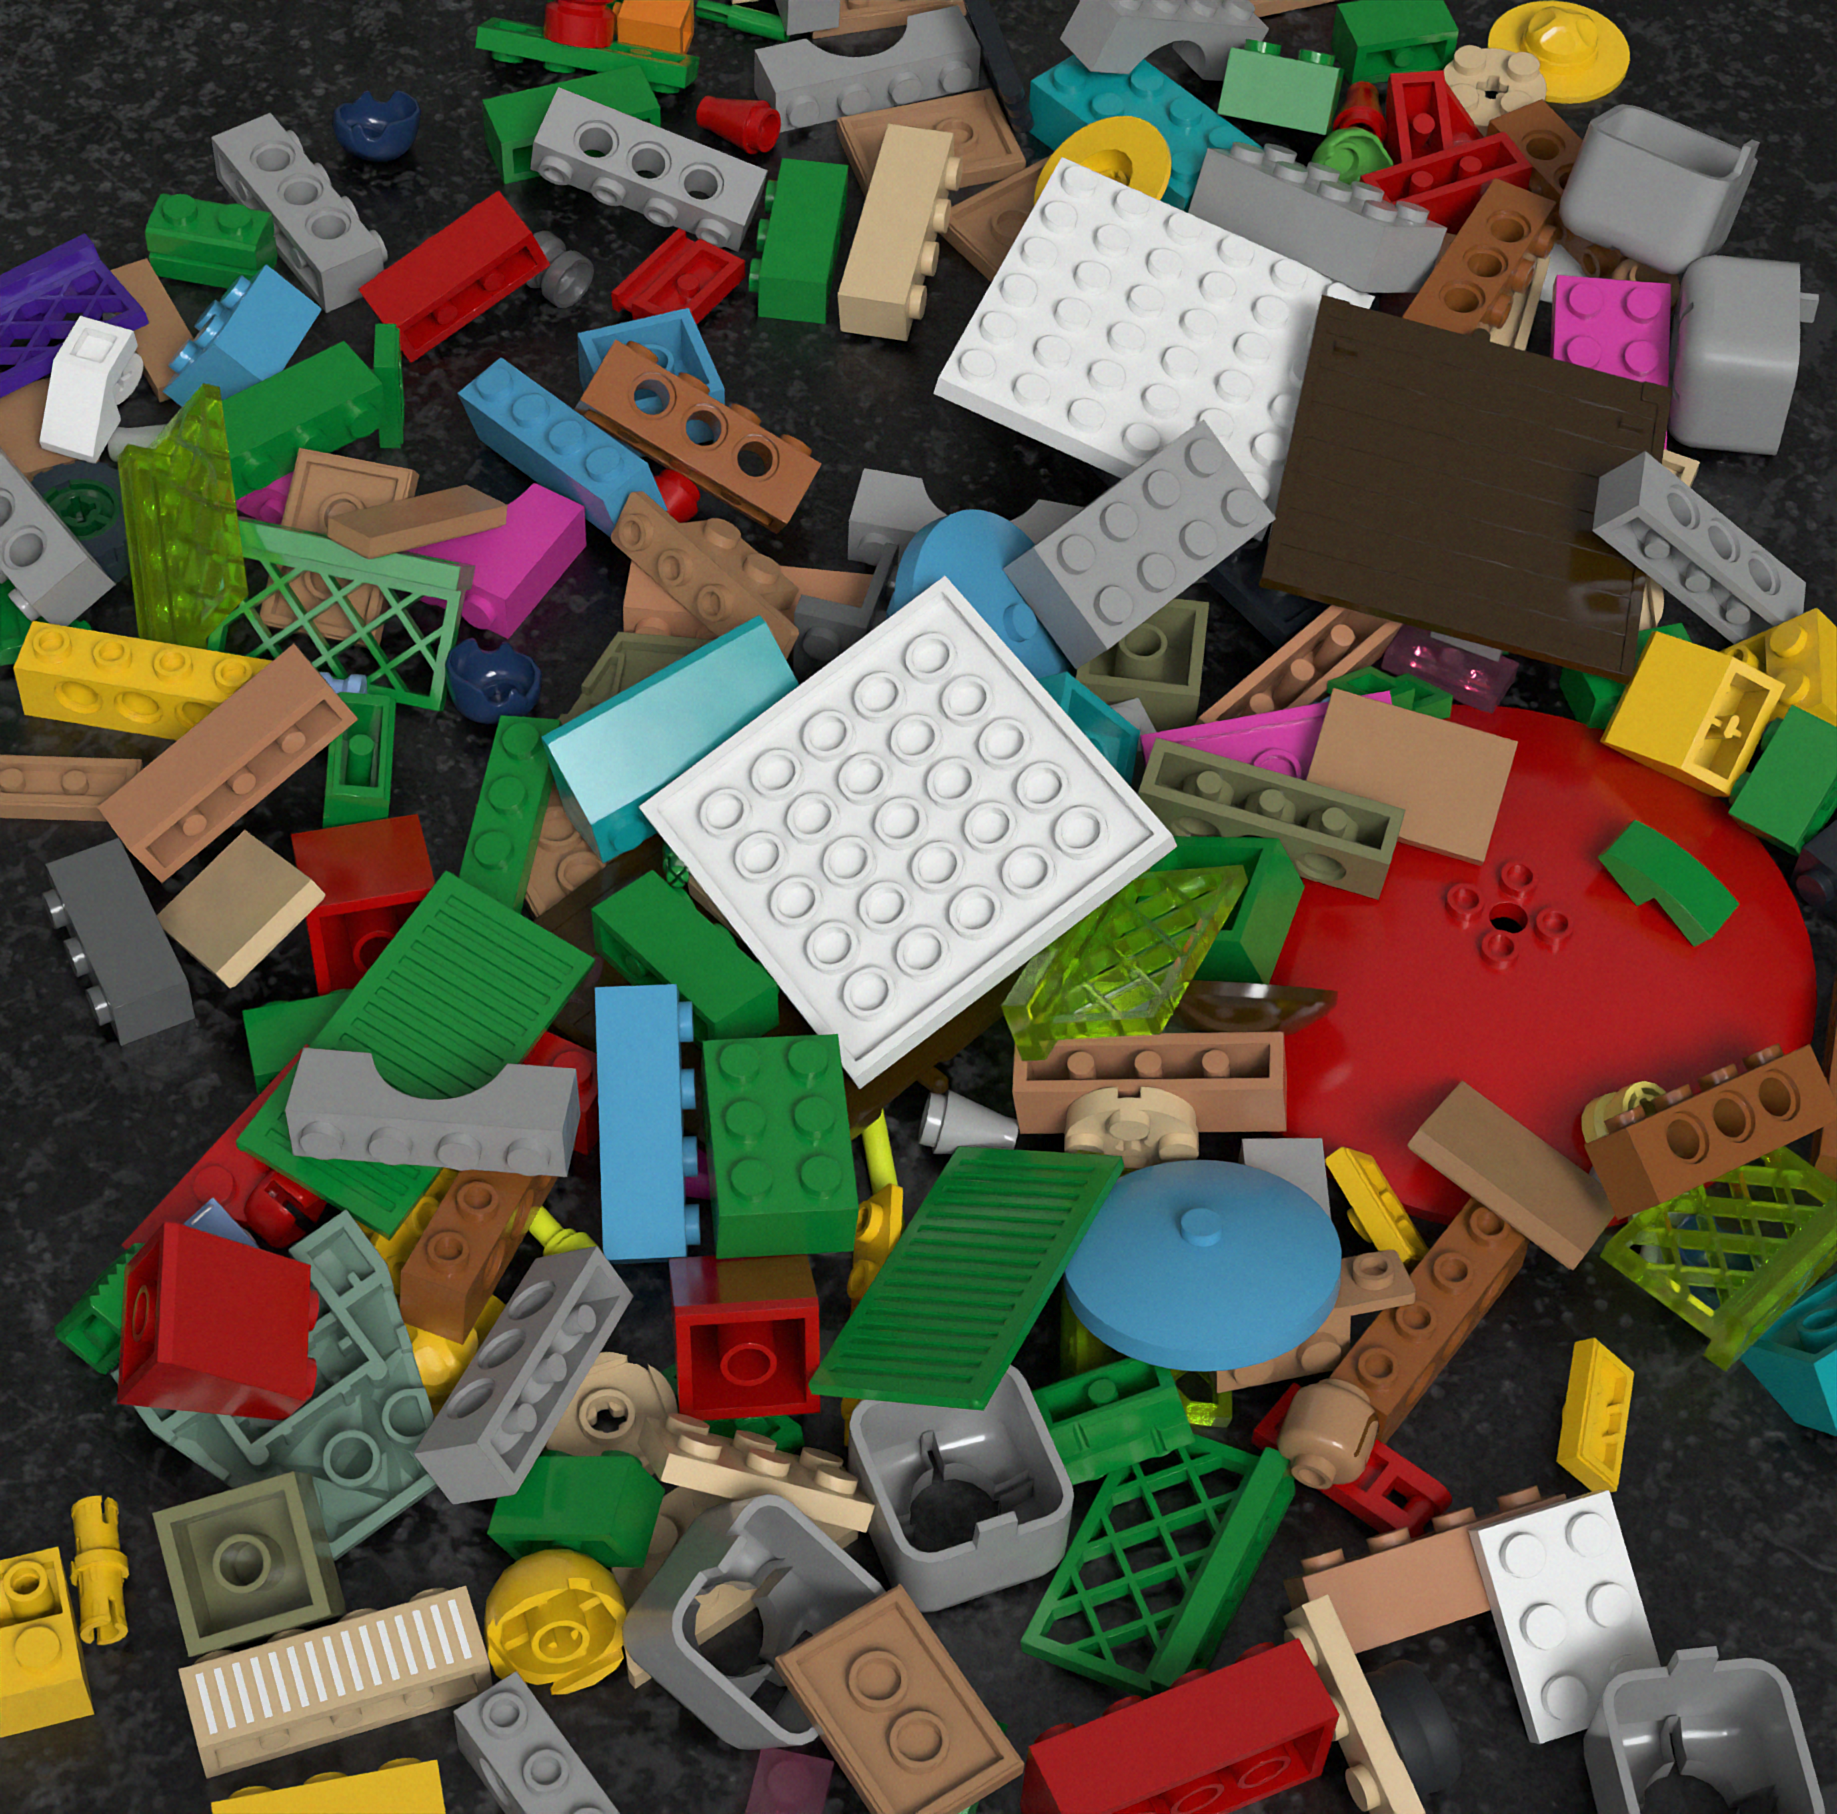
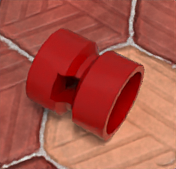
[543,0,616,48]

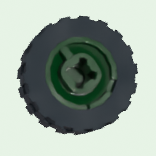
[30,461,151,584]

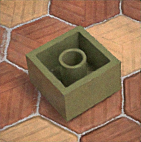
[1076,598,1209,732]
[152,1471,347,1657]

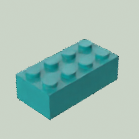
[1029,54,1263,221]

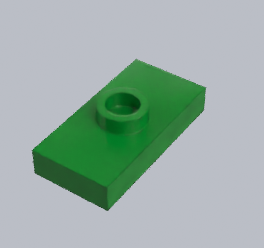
[370,324,405,448]

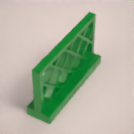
[207,517,476,711]
[1020,1433,1295,1699]

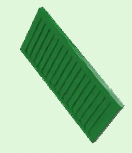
[236,871,595,1241]
[808,1146,1125,1411]

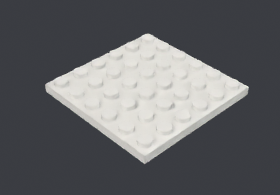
[933,157,1375,541]
[639,576,1177,1089]

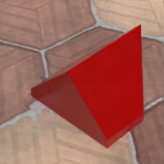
[1384,70,1484,166]

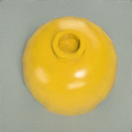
[484,1549,629,1695]

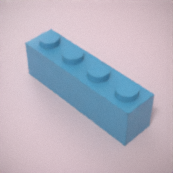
[457,358,668,537]
[595,984,701,1264]

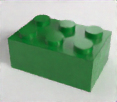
[700,1034,859,1259]

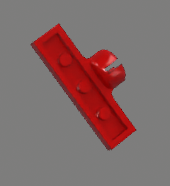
[121,1044,327,1250]

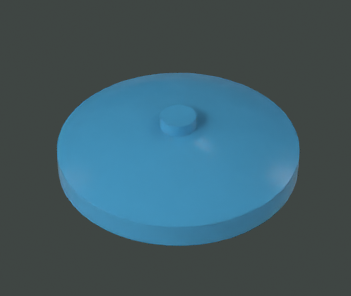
[894,509,1077,679]
[1063,1160,1342,1372]

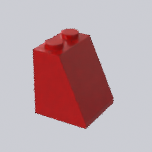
[291,814,435,996]
[117,1222,319,1421]
[669,1254,820,1421]

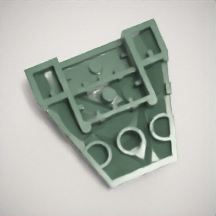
[111,1210,438,1561]

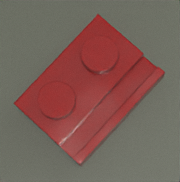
[611,228,745,325]

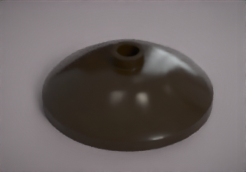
[1138,978,1338,1036]

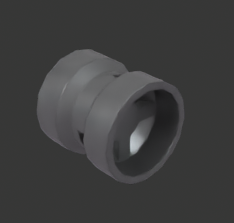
[525,231,594,308]

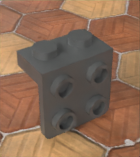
[793,542,899,685]

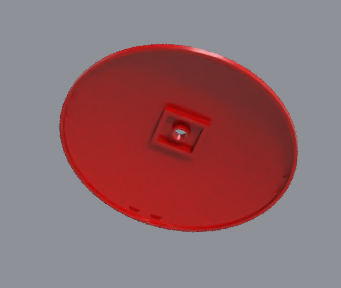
[1268,705,1817,1227]

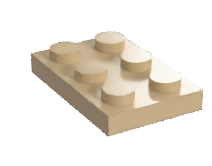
[637,1413,875,1533]

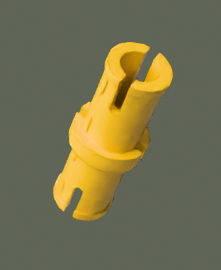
[69,1496,129,1645]

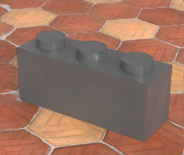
[42,838,195,1046]

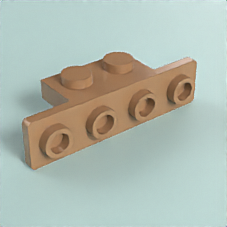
[611,491,799,660]
[1209,1250,1416,1393]

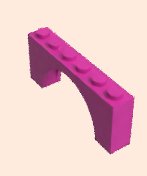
[206,469,586,639]

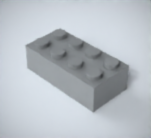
[1188,142,1447,293]
[1003,419,1276,669]

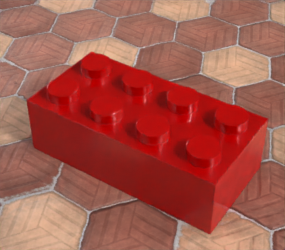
[1020,1638,1340,1814]

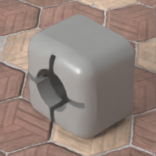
[1559,104,1760,275]
[1667,255,1819,456]
[847,1365,1074,1613]
[622,1494,886,1750]
[1583,1646,1825,1814]

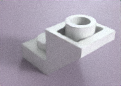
[39,316,138,464]

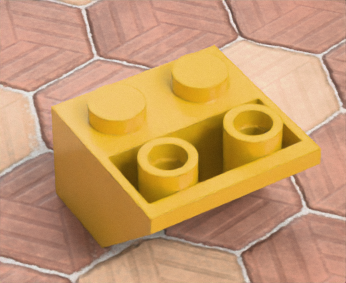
[1719,608,1837,727]
[1600,631,1785,797]
[0,1547,94,1738]

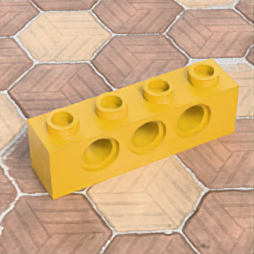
[13,621,272,740]

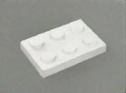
[1468,1490,1661,1744]

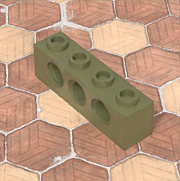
[1138,737,1406,900]

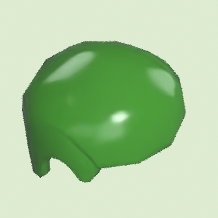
[1311,127,1393,186]

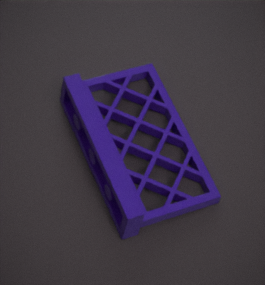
[0,233,149,398]

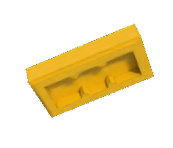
[1325,1147,1429,1276]
[1556,1337,1634,1492]

